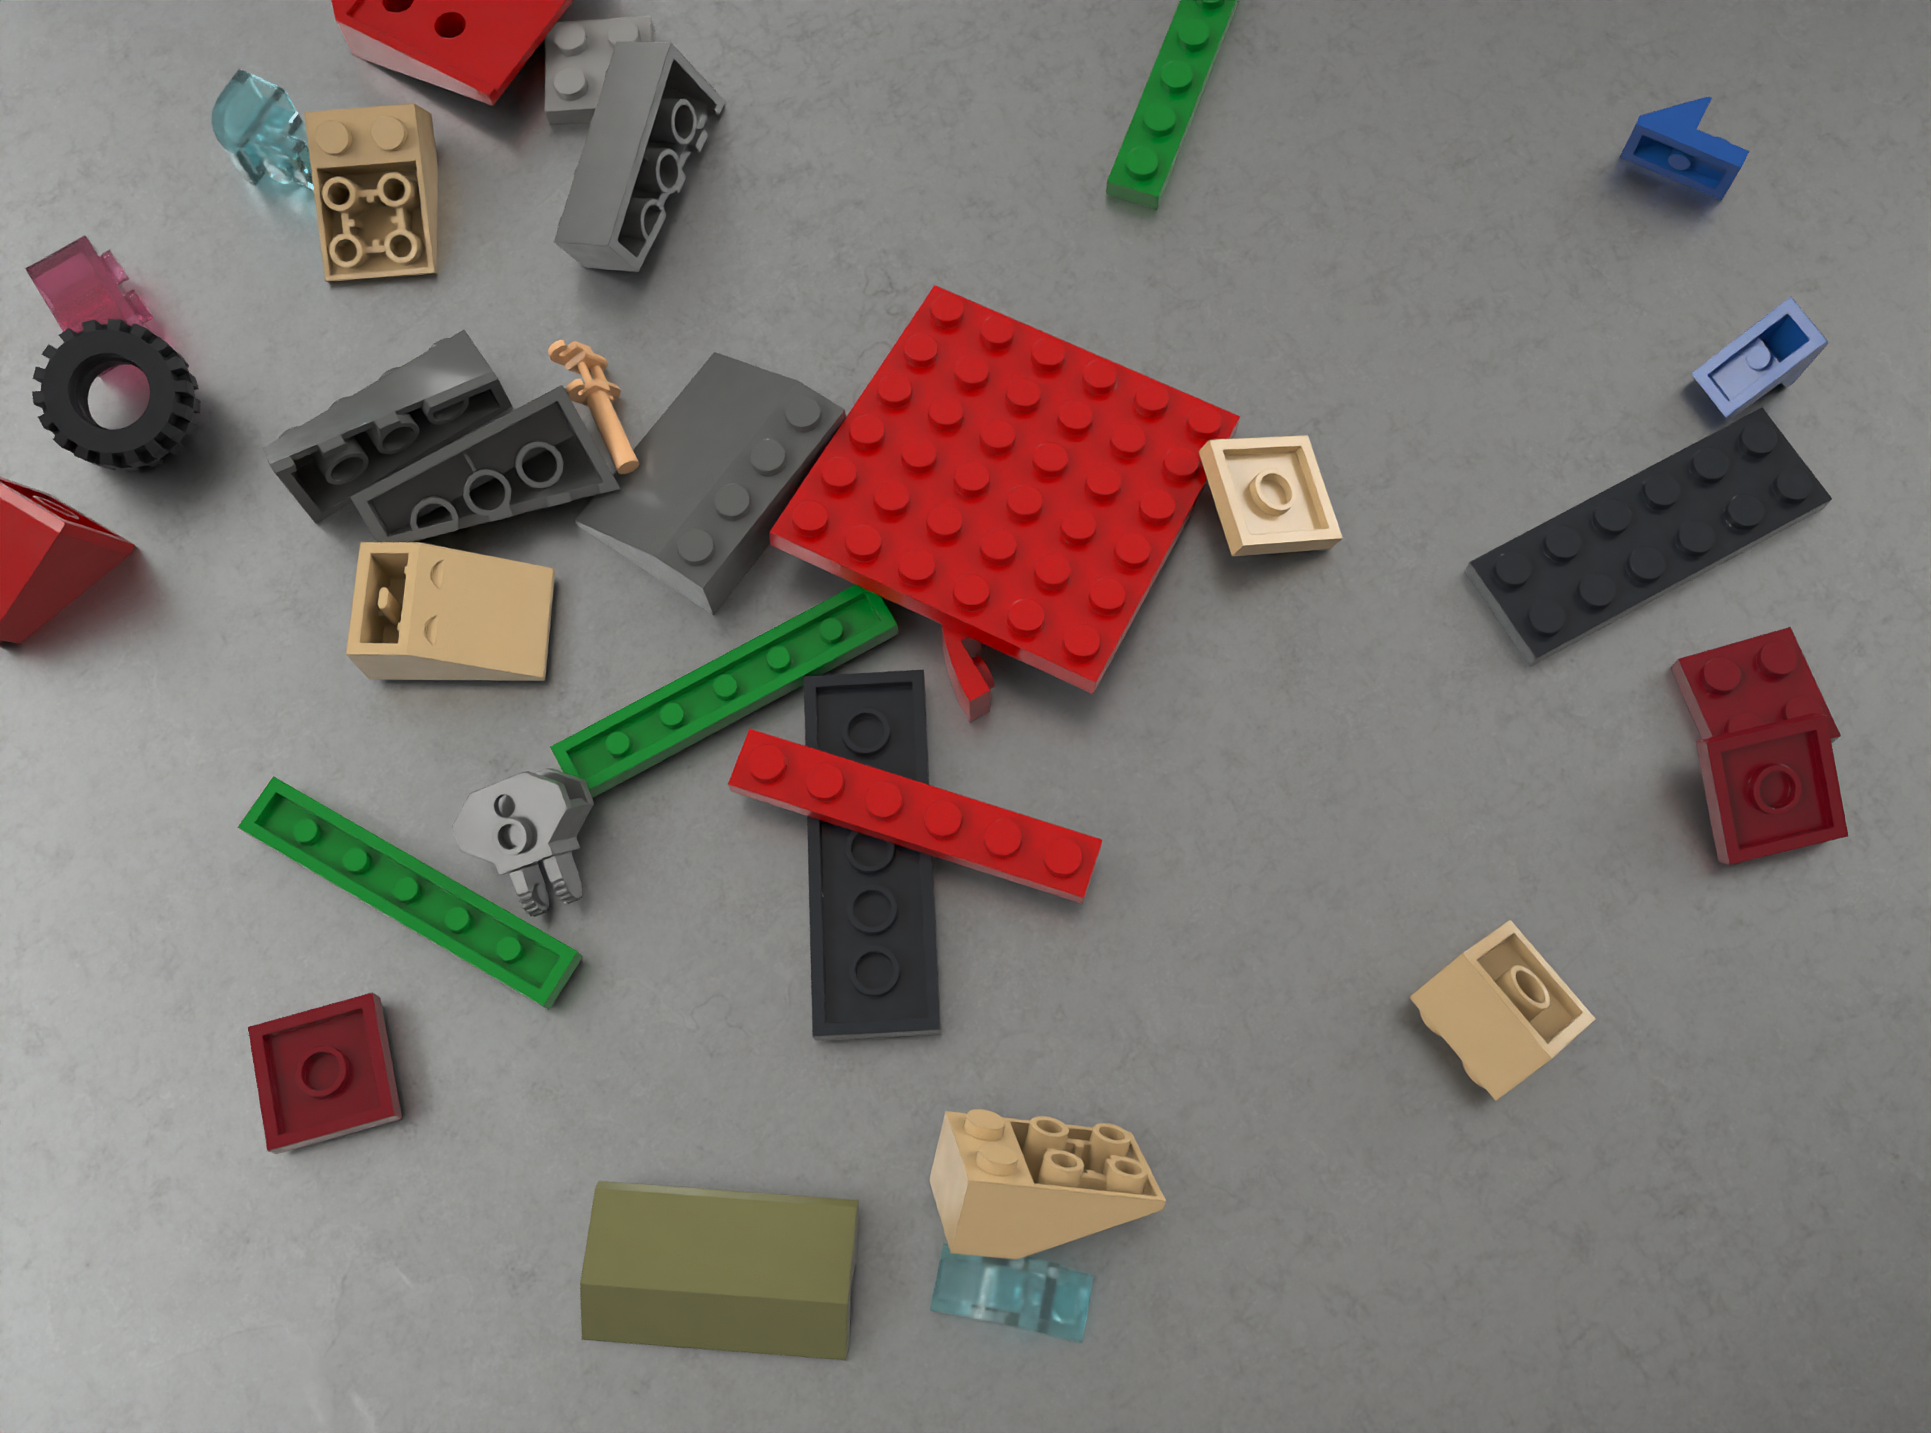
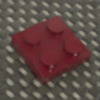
[1670,627,1841,743]
[1696,713,1848,865]
[248,992,402,1154]

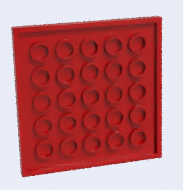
[769,285,1241,694]

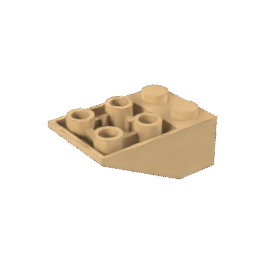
[304,103,438,282]
[346,542,555,681]
[929,1109,1166,1260]

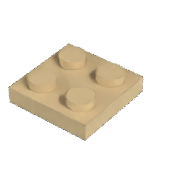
[1199,435,1343,556]

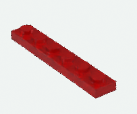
[728,728,1103,904]

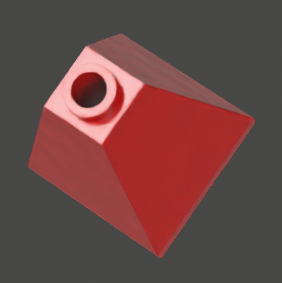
[0,477,136,646]

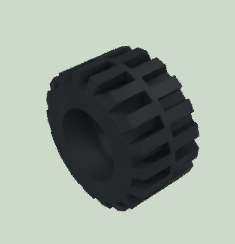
[32,318,201,472]

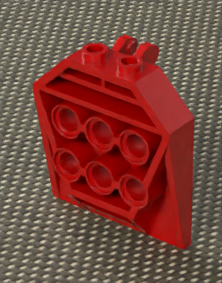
[331,0,573,106]

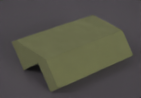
[580,1181,859,1360]

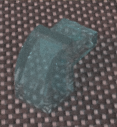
[212,69,313,190]
[930,1243,1094,1343]

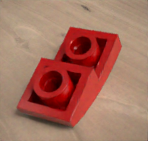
[941,624,995,723]

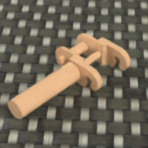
[548,340,639,474]

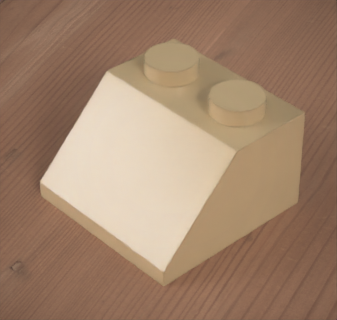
[1410,920,1596,1101]

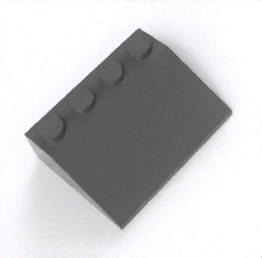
[575,352,846,615]

